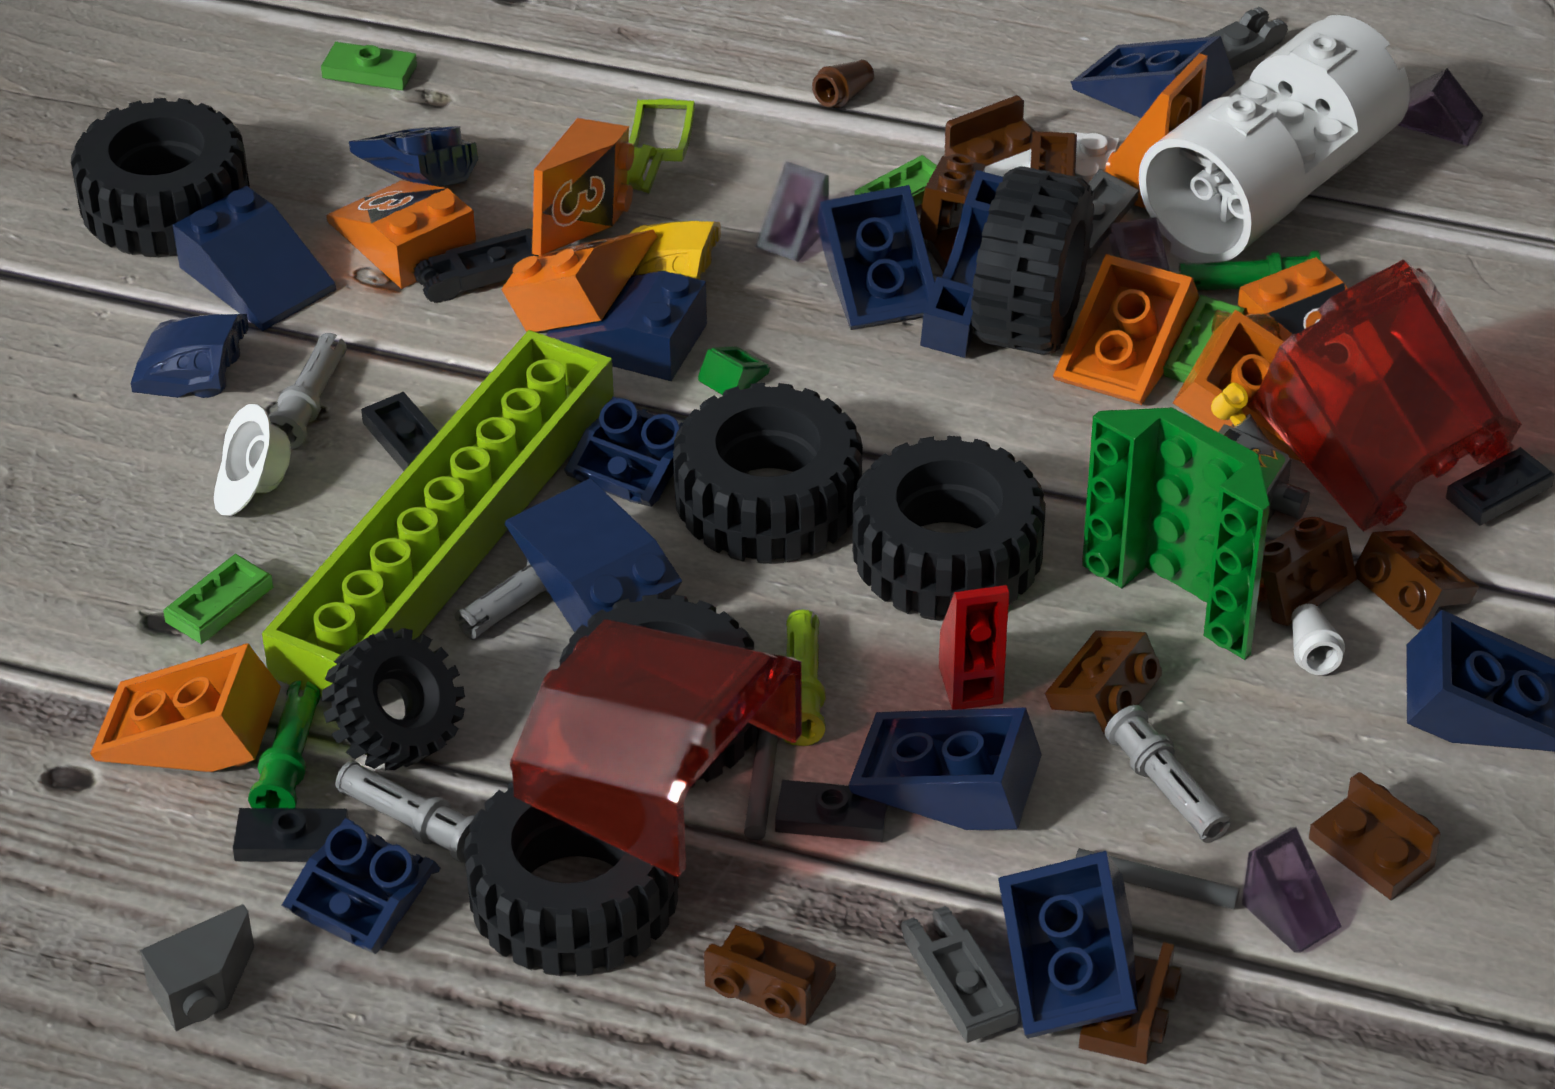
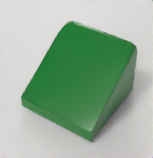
[698,346,770,395]

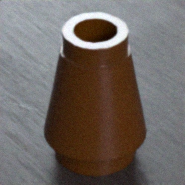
[812,60,874,108]

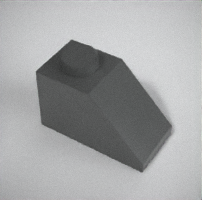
[140,904,254,1031]

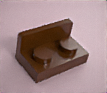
[945,95,1035,166]
[920,154,985,241]
[1261,517,1357,626]
[1355,530,1479,630]
[1044,630,1162,734]
[1309,772,1441,900]
[704,925,836,1026]
[1079,942,1182,1064]

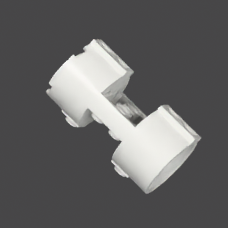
[1139,15,1410,263]

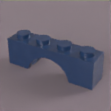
[920,170,1003,358]

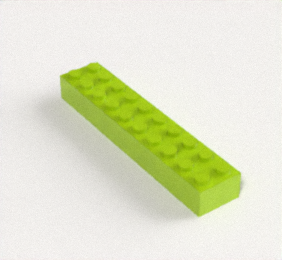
[262,330,614,698]

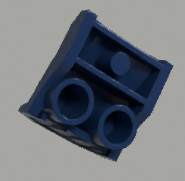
[349,126,478,187]
[131,314,249,398]
[564,397,683,507]
[281,818,441,954]

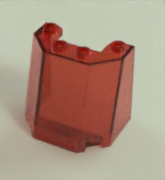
[1253,259,1522,532]
[510,619,802,877]

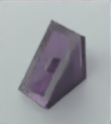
[1398,68,1483,146]
[755,161,829,262]
[1242,827,1342,953]

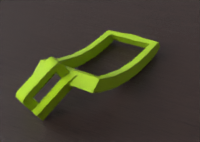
[627,99,695,193]

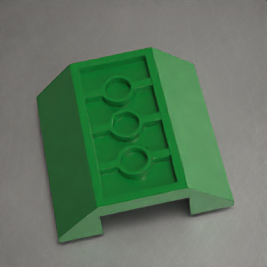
[1082,407,1270,660]

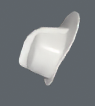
[214,404,291,516]

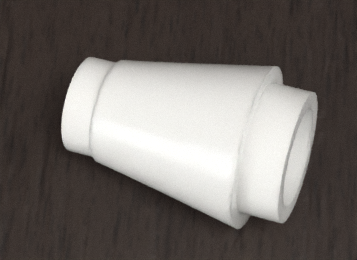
[1291,604,1345,675]

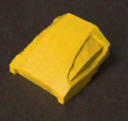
[630,221,721,280]

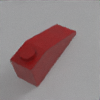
[939,585,1009,710]

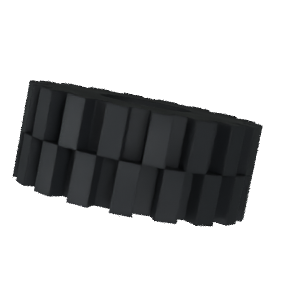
[322,628,465,770]

